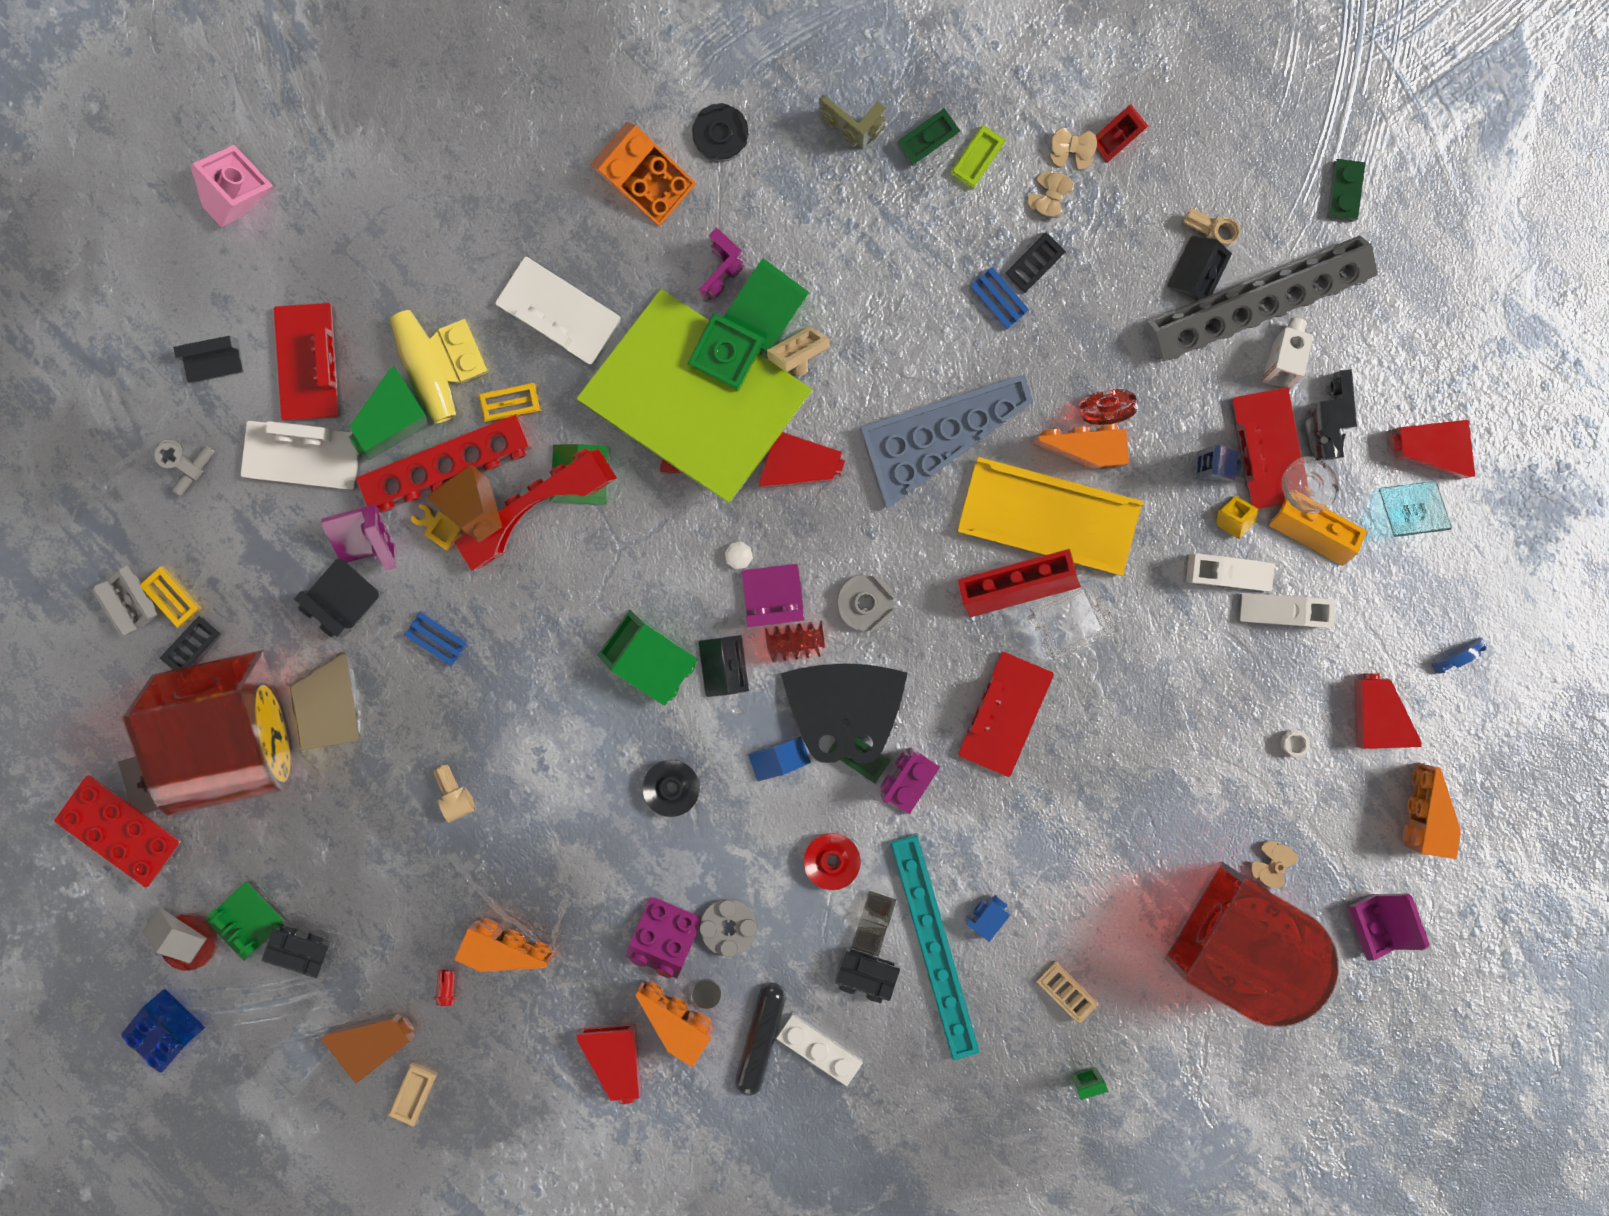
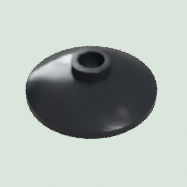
[643,760,700,817]

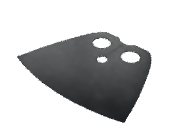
[781,664,908,763]

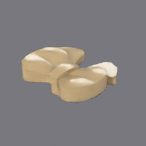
[1050,127,1097,170]
[1028,170,1074,218]
[1250,840,1298,889]

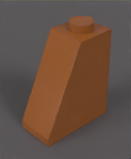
[427,465,502,542]
[321,1013,415,1084]

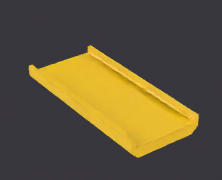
[957,457,1144,576]

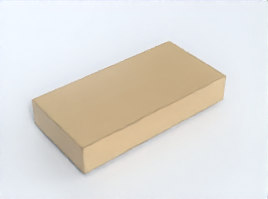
[388,1062,438,1127]

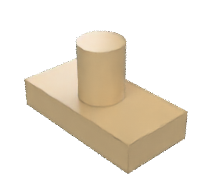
[767,326,830,376]

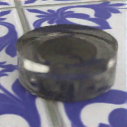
[693,979,721,1009]

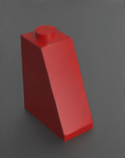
[1389,419,1476,479]
[758,432,845,488]
[1354,673,1422,749]
[576,1024,642,1104]

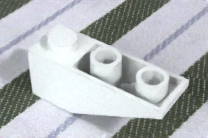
[1186,554,1275,592]
[1240,593,1336,628]

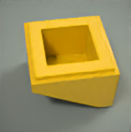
[1216,496,1259,539]

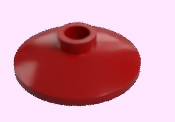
[804,833,861,890]

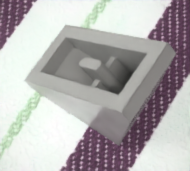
[142,907,207,963]

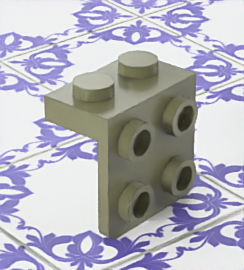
[819,95,887,149]

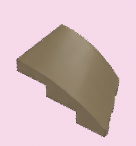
[290,652,359,751]

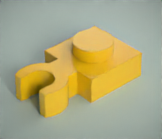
[410,504,462,551]

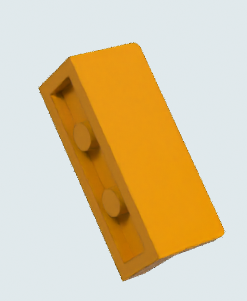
[1269,490,1367,566]

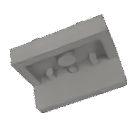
[92,566,158,637]

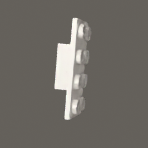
[496,257,621,365]
[241,421,359,490]

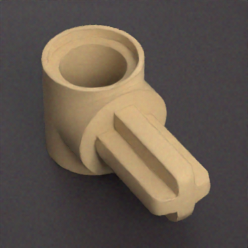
[1184,208,1240,248]
[433,764,476,823]

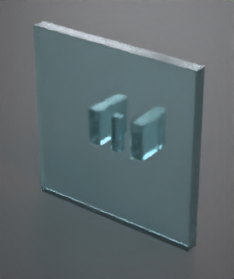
[1379,480,1452,537]

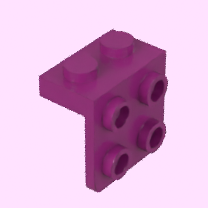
[1348,893,1429,961]
[625,897,701,979]

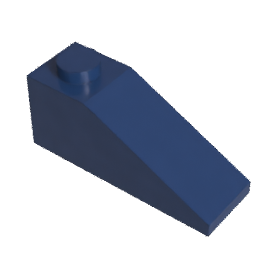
[1195,445,1241,482]

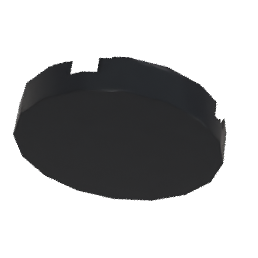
[692,103,749,162]

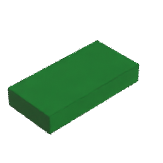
[1070,1067,1108,1100]

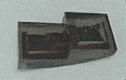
[851,891,897,956]

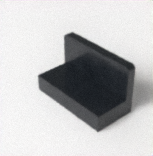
[1168,235,1232,301]
[173,335,244,383]
[698,635,749,697]

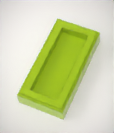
[950,125,1006,190]

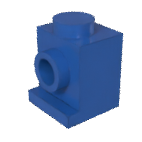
[965,895,1010,942]

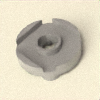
[837,574,894,631]
[700,899,757,957]

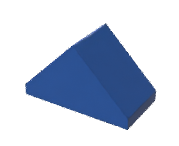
[748,736,811,782]

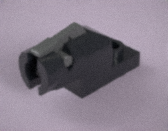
[1304,369,1357,461]

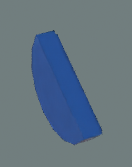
[1431,637,1487,674]

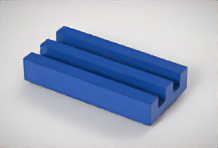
[970,267,1029,329]
[404,611,468,666]

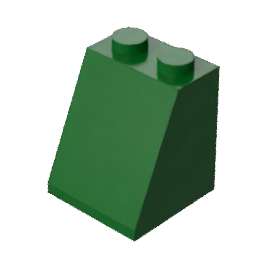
[723,258,810,355]
[349,366,428,460]
[597,609,698,706]

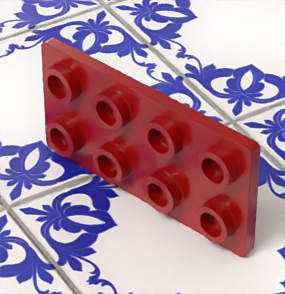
[274,303,339,421]
[1232,387,1309,509]
[958,652,1054,777]
[54,775,181,888]

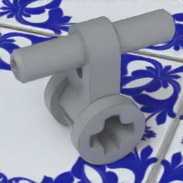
[154,439,214,496]

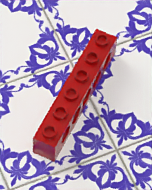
[356,414,532,513]

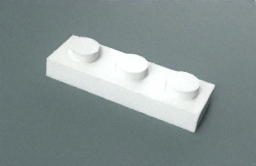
[776,1013,863,1086]

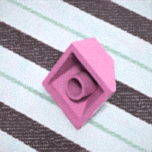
[191,145,273,227]

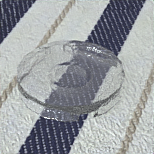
[1282,456,1339,514]

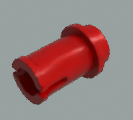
[433,970,457,1006]

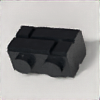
[261,922,331,979]
[835,947,900,1003]

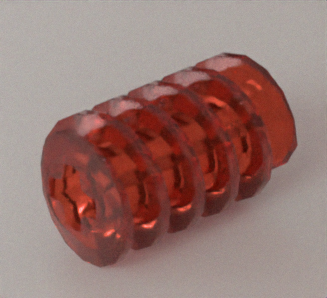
[765,621,825,663]

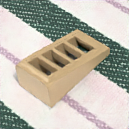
[1036,961,1099,1024]

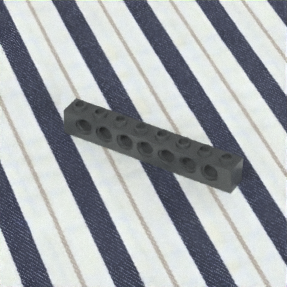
[1146,235,1378,361]

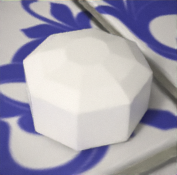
[725,542,753,570]
[1281,730,1310,757]

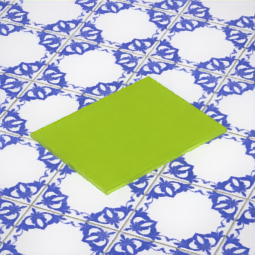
[576,289,813,504]

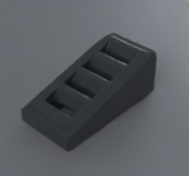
[1005,231,1066,293]
[160,616,221,680]

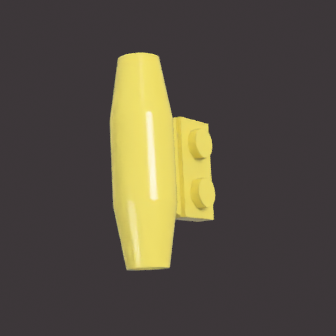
[390,310,488,424]

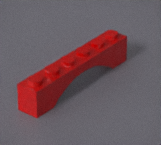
[454,448,618,571]

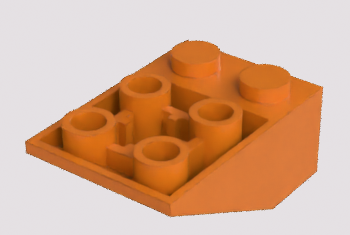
[590,122,696,227]
[1032,424,1129,470]
[1402,763,1461,860]
[454,918,556,972]
[635,980,714,1068]

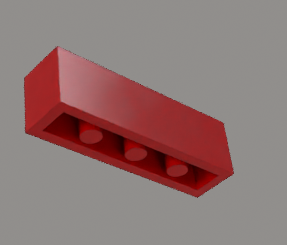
[957,549,1081,618]

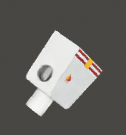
[1261,317,1313,390]

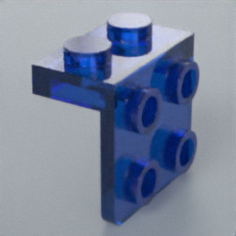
[121,988,205,1073]

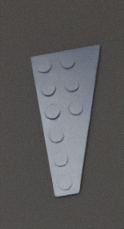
[861,374,1033,509]

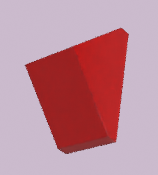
[1096,104,1149,162]

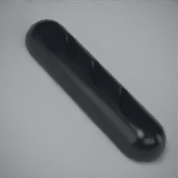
[735,982,787,1096]

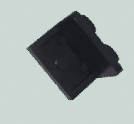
[294,559,380,638]

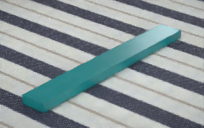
[890,833,980,1061]

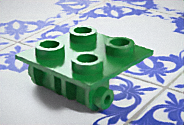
[205,881,285,961]

